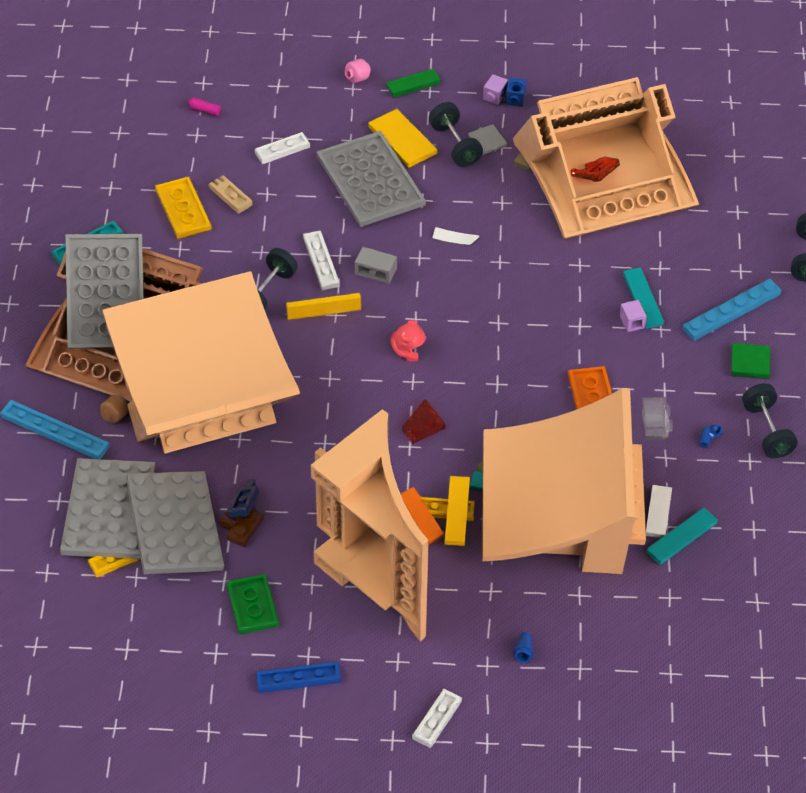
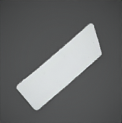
[433,227,479,245]

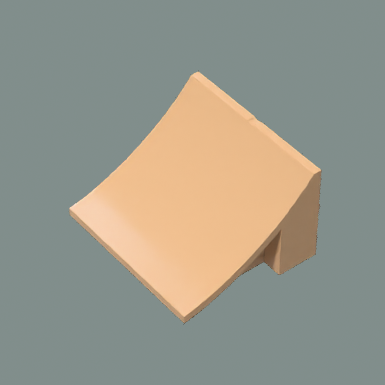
[513,77,699,239]
[102,271,300,454]
[482,388,646,574]
[311,409,428,641]

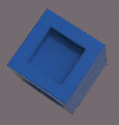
[506,78,527,106]

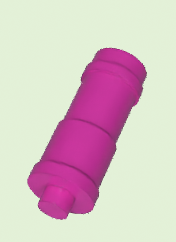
[188,97,221,116]

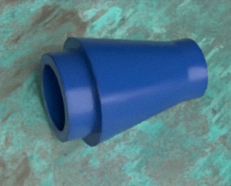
[513,632,534,663]

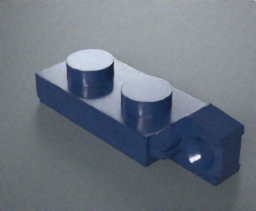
[228,479,259,517]

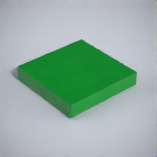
[731,343,770,379]

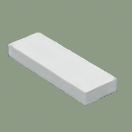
[255,132,310,164]
[646,485,672,538]
[412,689,462,748]

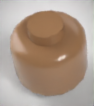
[100,395,129,423]

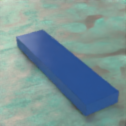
[256,661,341,693]

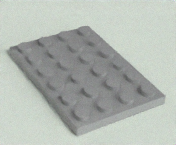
[316,131,426,227]
[65,234,144,349]
[60,458,156,559]
[126,471,224,574]

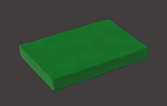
[226,574,279,635]

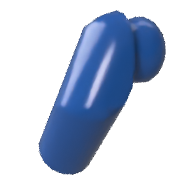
[699,424,723,448]

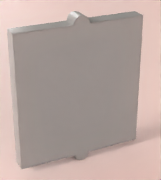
[468,124,508,155]

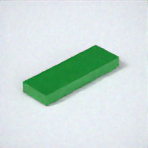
[386,68,441,98]

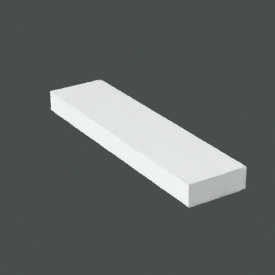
[303,230,340,290]

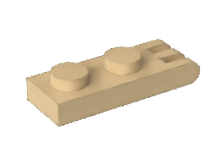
[208,175,252,214]

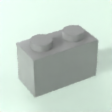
[355,247,397,284]

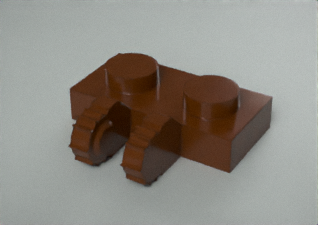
[219,508,264,547]

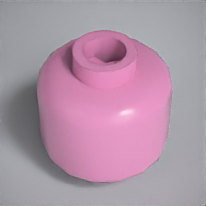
[345,59,371,83]

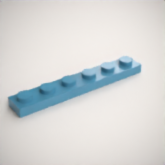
[682,279,782,341]
[0,400,110,459]

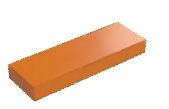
[401,487,444,545]

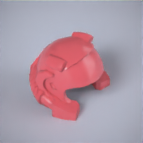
[390,320,426,362]

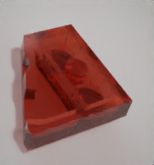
[571,156,620,182]
[402,399,445,444]

